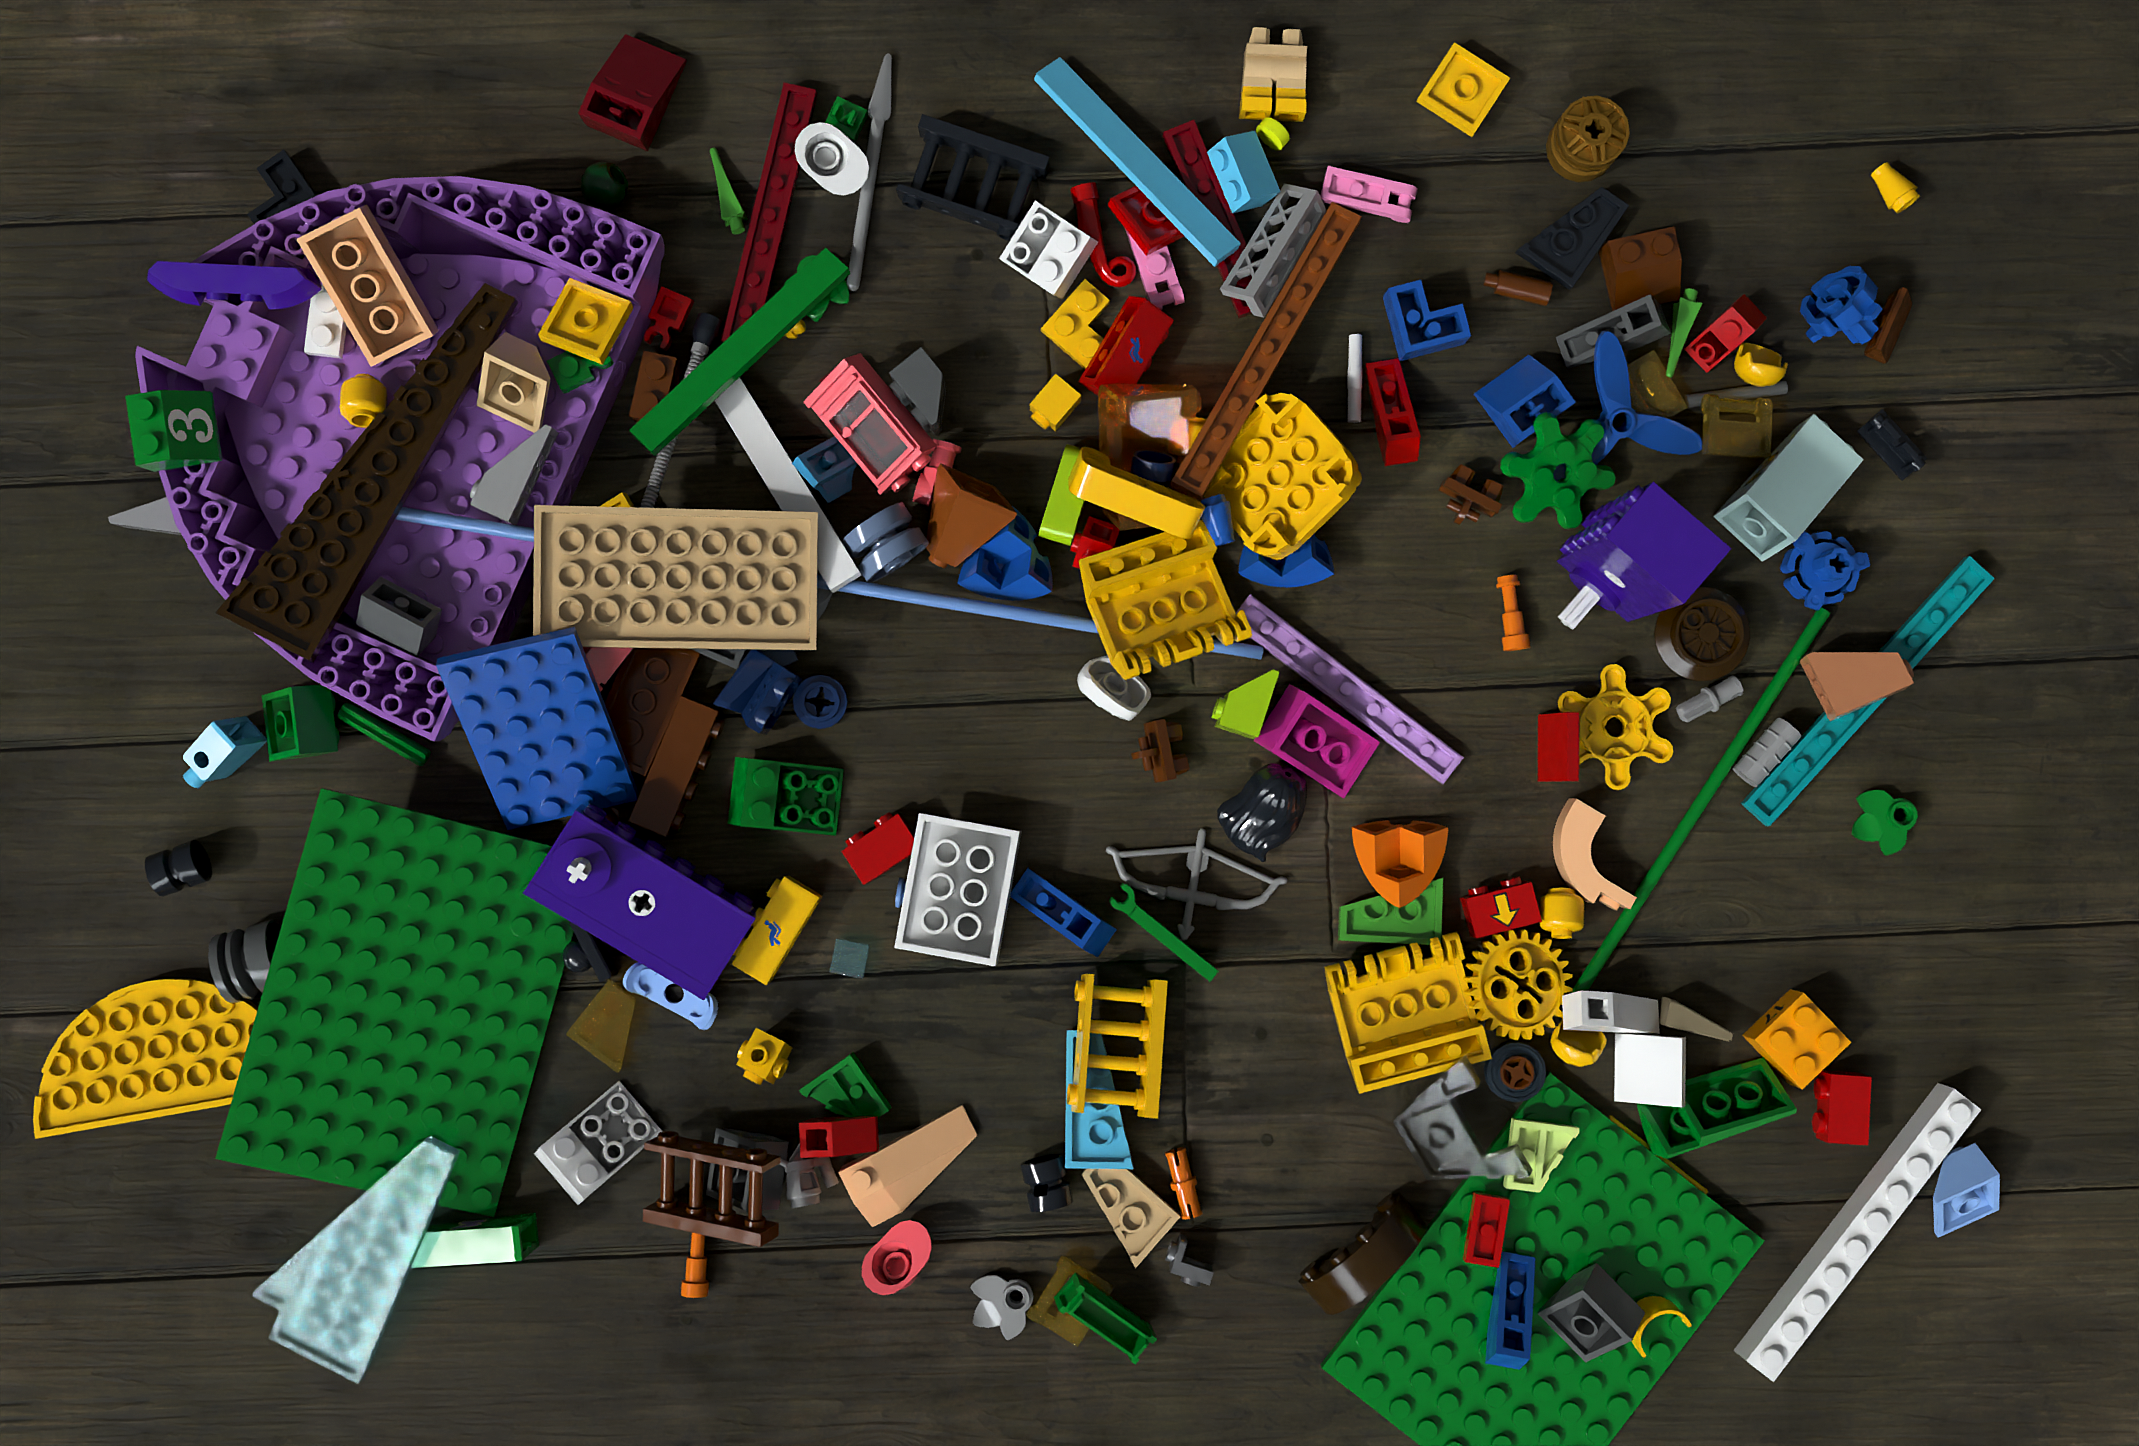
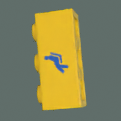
[732,875,823,985]

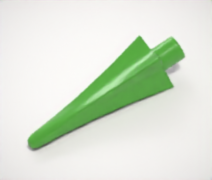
[710,147,748,234]
[1666,288,1703,378]

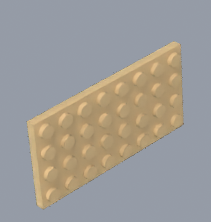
[533,505,818,650]

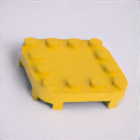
[1204,393,1362,560]

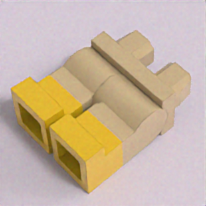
[1239,27,1307,122]

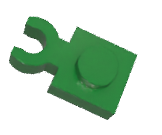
[547,351,614,394]

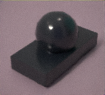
[562,922,618,983]

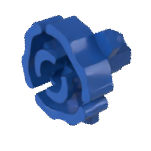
[1800,266,1882,344]
[1780,531,1870,611]

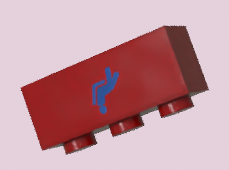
[1078,296,1174,406]

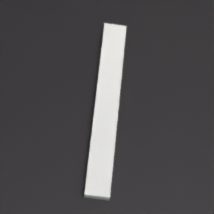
[715,377,862,593]

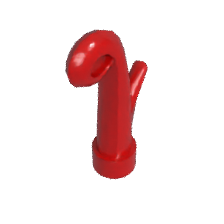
[1070,182,1136,287]

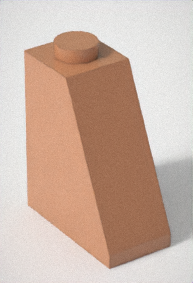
[1800,652,1914,721]

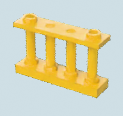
[1067,974,1168,1119]

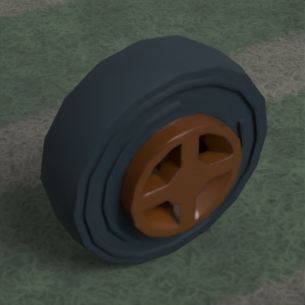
[1484,1040,1546,1102]

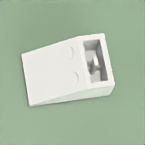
[534,1081,663,1205]

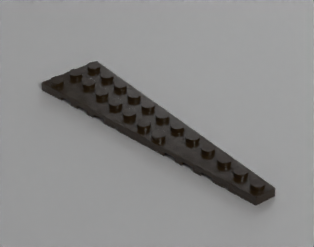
[216,283,518,663]

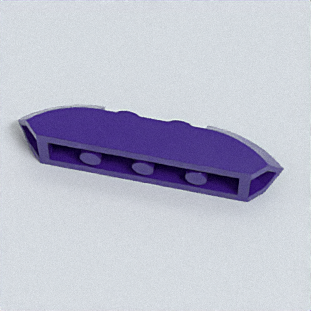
[147,261,322,309]

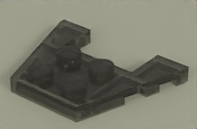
[1393,1055,1533,1180]

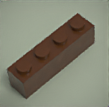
[629,696,725,837]

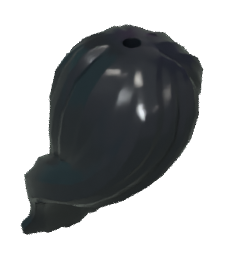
[1217,763,1307,862]

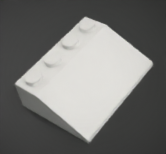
[894,813,1022,966]

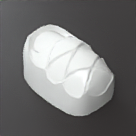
[1077,655,1151,721]

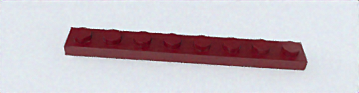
[722,82,818,342]

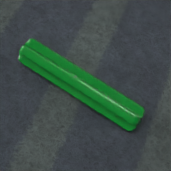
[337,703,431,766]

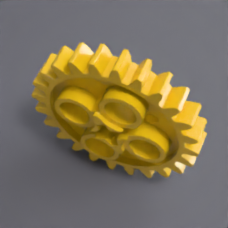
[1463,929,1573,1040]

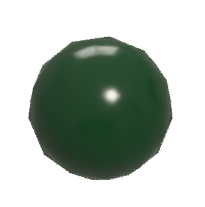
[581,161,628,209]

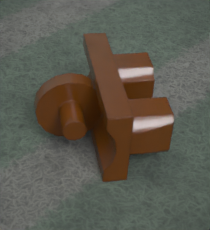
[1438,464,1504,525]
[1131,719,1189,783]

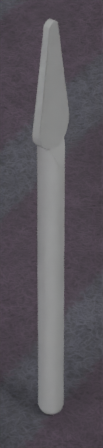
[847,53,892,291]

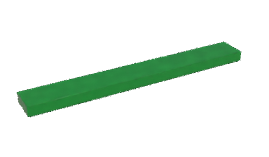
[629,248,851,456]

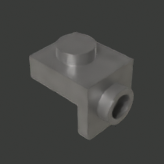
[1165,1234,1214,1287]

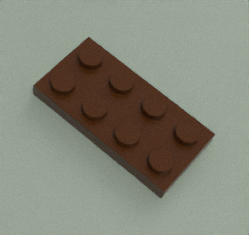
[605,648,702,777]

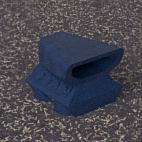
[713,649,803,735]

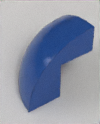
[957,506,1053,601]
[1239,534,1334,587]

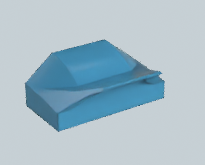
[792,436,858,503]

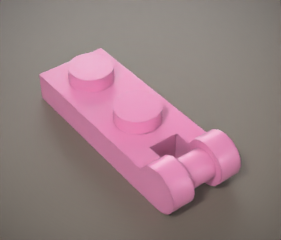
[1320,166,1417,223]
[1125,229,1185,310]

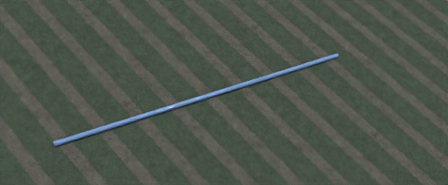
[395,507,1263,660]

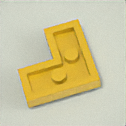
[1041,279,1110,369]

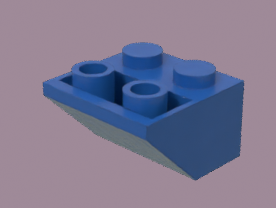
[1474,355,1576,448]

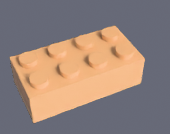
[296,204,439,367]

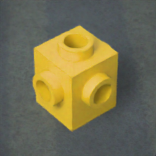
[736,1028,793,1085]

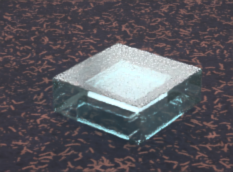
[830,938,870,979]

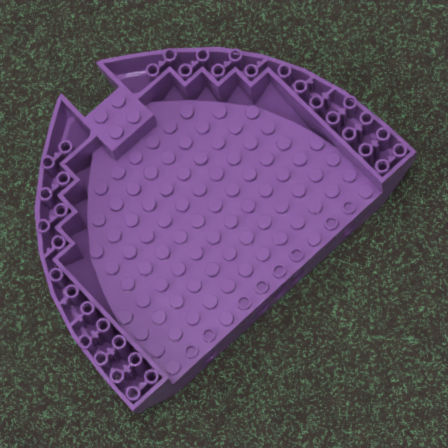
[135,176,665,742]

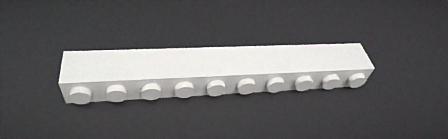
[1734,1083,1981,1382]

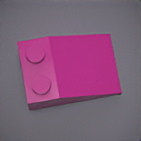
[1253,684,1380,798]

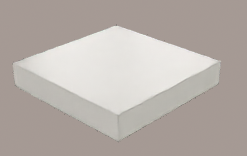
[1614,1033,1686,1107]

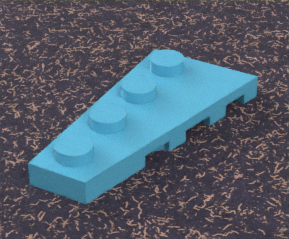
[1065,1030,1134,1169]

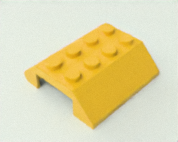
[1079,520,1252,680]
[1324,932,1492,1094]

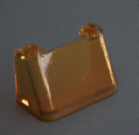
[1098,383,1201,531]

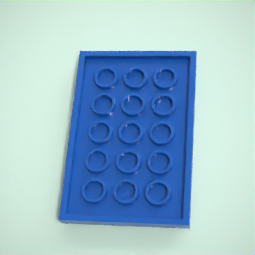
[436,627,639,830]

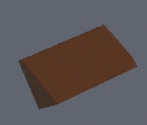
[1864,287,1912,364]

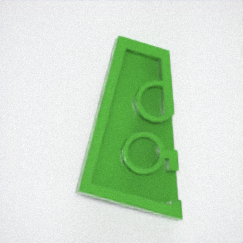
[1338,878,1443,945]

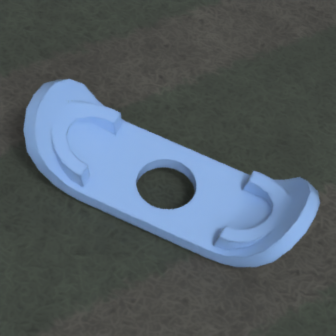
[623,962,718,1030]

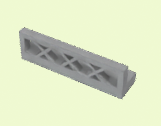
[1220,183,1327,318]

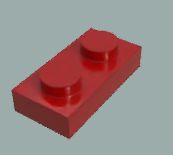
[1463,1192,1510,1268]

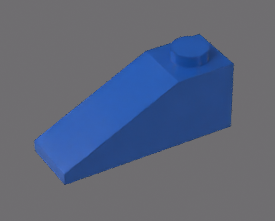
[1010,868,1117,957]
[1485,1251,1535,1370]

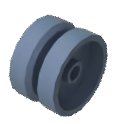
[841,502,929,583]

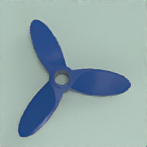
[1553,330,1704,480]

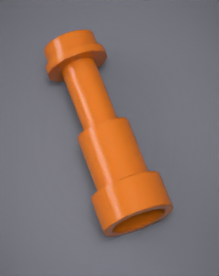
[1496,575,1531,651]
[681,1233,709,1298]

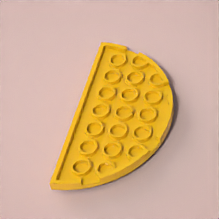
[33,978,258,1139]

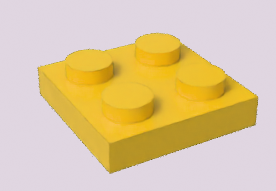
[1416,42,1510,137]
[538,278,633,365]

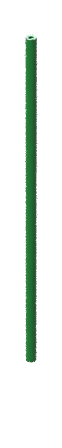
[1570,608,1830,993]

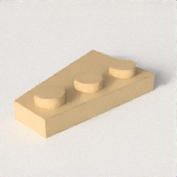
[1082,1169,1181,1268]

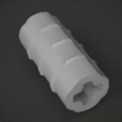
[1733,718,1801,787]

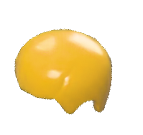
[1734,342,1788,387]
[1550,1018,1607,1067]

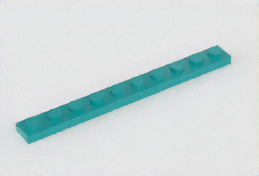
[1741,556,1995,826]

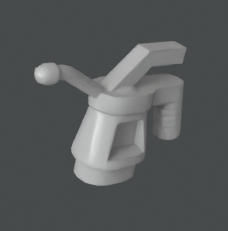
[767,1143,839,1209]

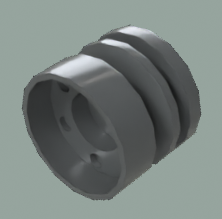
[208,919,282,1004]

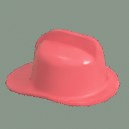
[862,1220,932,1295]

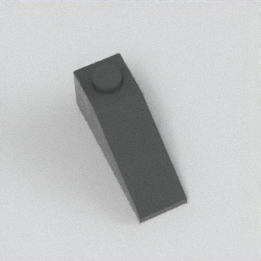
[1556,294,1671,369]

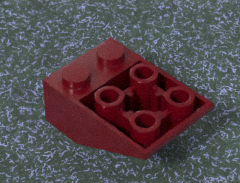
[578,34,687,151]

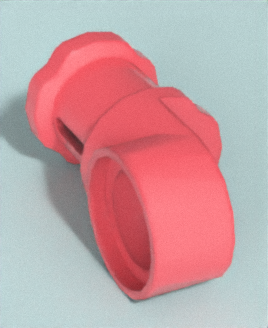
[913,439,962,506]

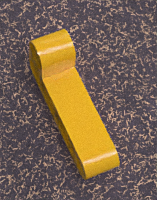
[1068,447,1205,539]

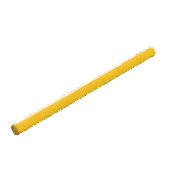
[1609,1115,1708,1194]

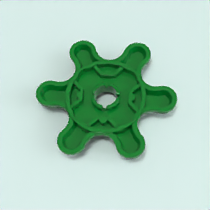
[1500,412,1616,529]

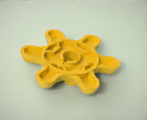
[1558,664,1673,790]

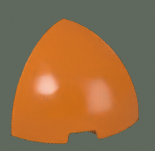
[1352,820,1448,908]

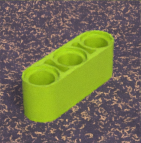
[1038,444,1085,546]

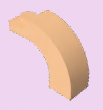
[1553,798,1637,911]

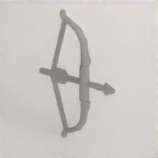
[1106,829,1287,940]

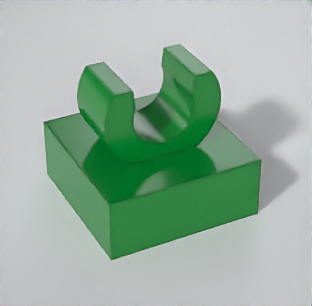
[825,96,869,144]

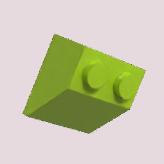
[1211,670,1279,739]

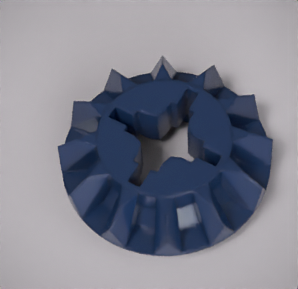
[793,675,848,729]

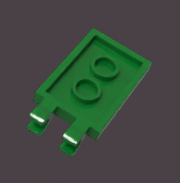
[1109,883,1219,982]

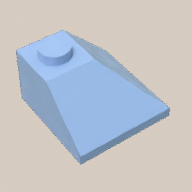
[1933,1143,2000,1238]

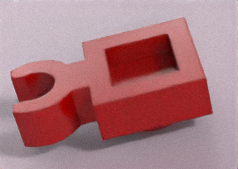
[644,286,694,351]

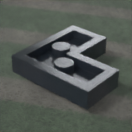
[247,150,318,224]

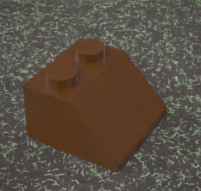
[1599,226,1682,311]

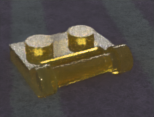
[1701,394,1773,458]
[1026,1256,1113,1347]

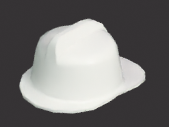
[794,122,869,196]

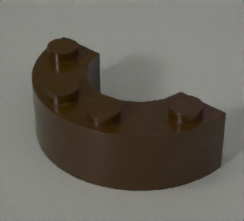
[1298,1192,1427,1315]

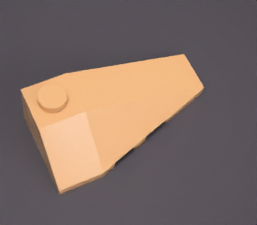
[838,1104,978,1227]

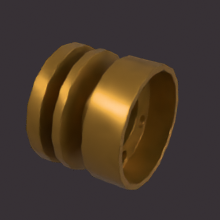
[1546,95,1630,182]

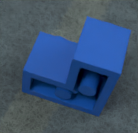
[1383,280,1471,361]

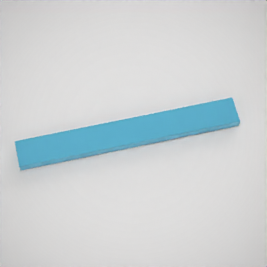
[1034,57,1241,267]

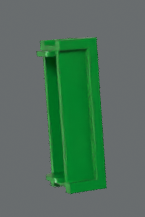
[1054,1272,1157,1364]

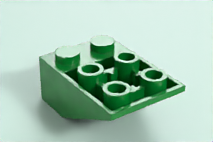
[727,757,844,836]

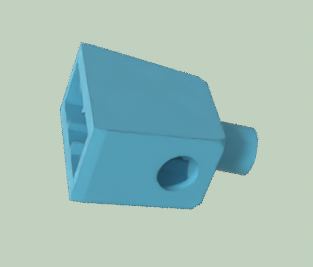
[183,716,267,788]

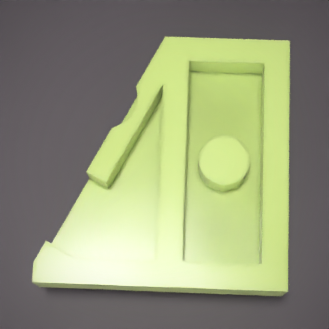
[1503,1118,1580,1193]

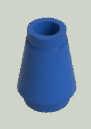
[1200,494,1235,547]

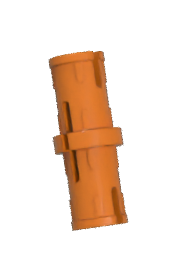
[1165,1147,1203,1220]

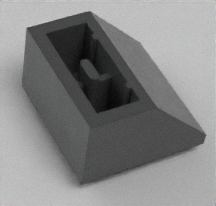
[889,347,947,437]

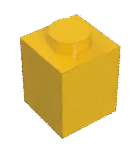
[1030,374,1081,432]

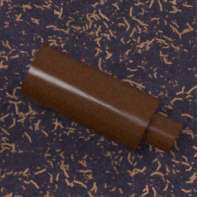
[1483,270,1553,306]

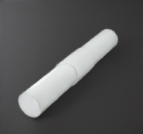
[1347,334,1362,423]

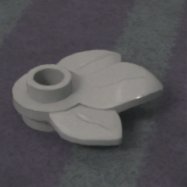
[971,1275,1033,1340]

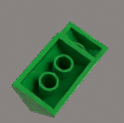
[1637,1057,1797,1159]

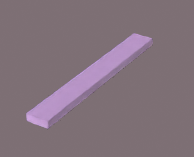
[1236,594,1464,784]

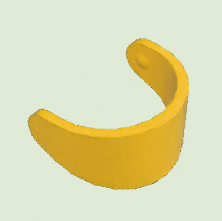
[1632,1296,1692,1358]

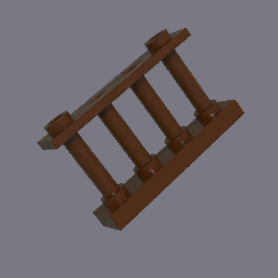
[643,1131,781,1247]

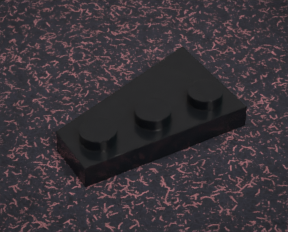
[1515,187,1629,290]

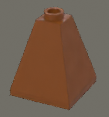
[926,463,1017,568]

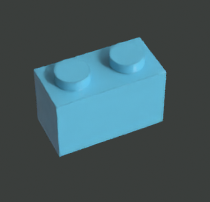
[1207,131,1281,213]

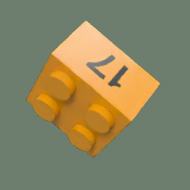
[1742,989,1851,1090]

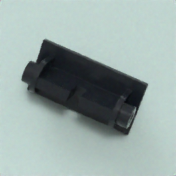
[1857,409,1927,481]

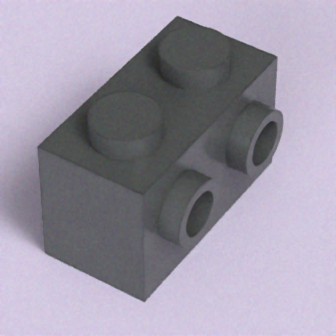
[356,577,442,657]

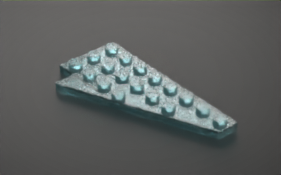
[252,1135,460,1384]

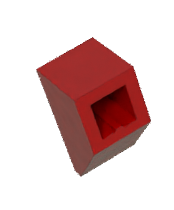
[1684,294,1767,373]
[799,1116,879,1158]

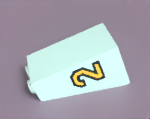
[1713,414,1864,562]

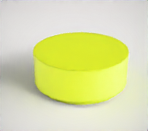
[1256,117,1290,151]

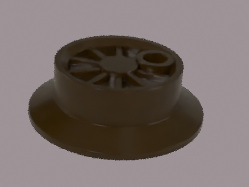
[1654,587,1750,681]

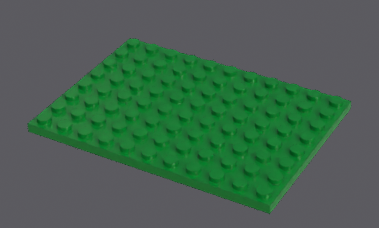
[215,787,574,1217]
[1320,1071,1765,1446]

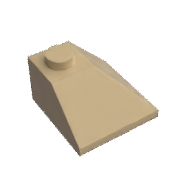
[476,332,551,433]

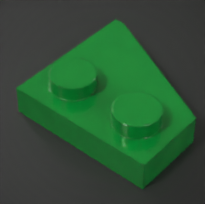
[799,1052,892,1118]

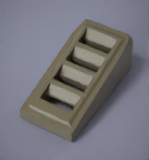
[1658,997,1733,1042]

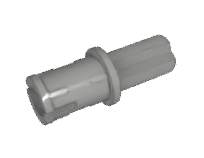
[1676,675,1744,722]

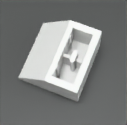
[999,201,1098,299]

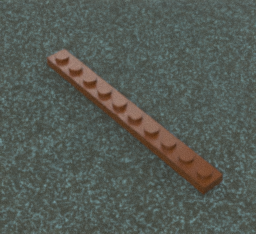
[1171,202,1362,501]

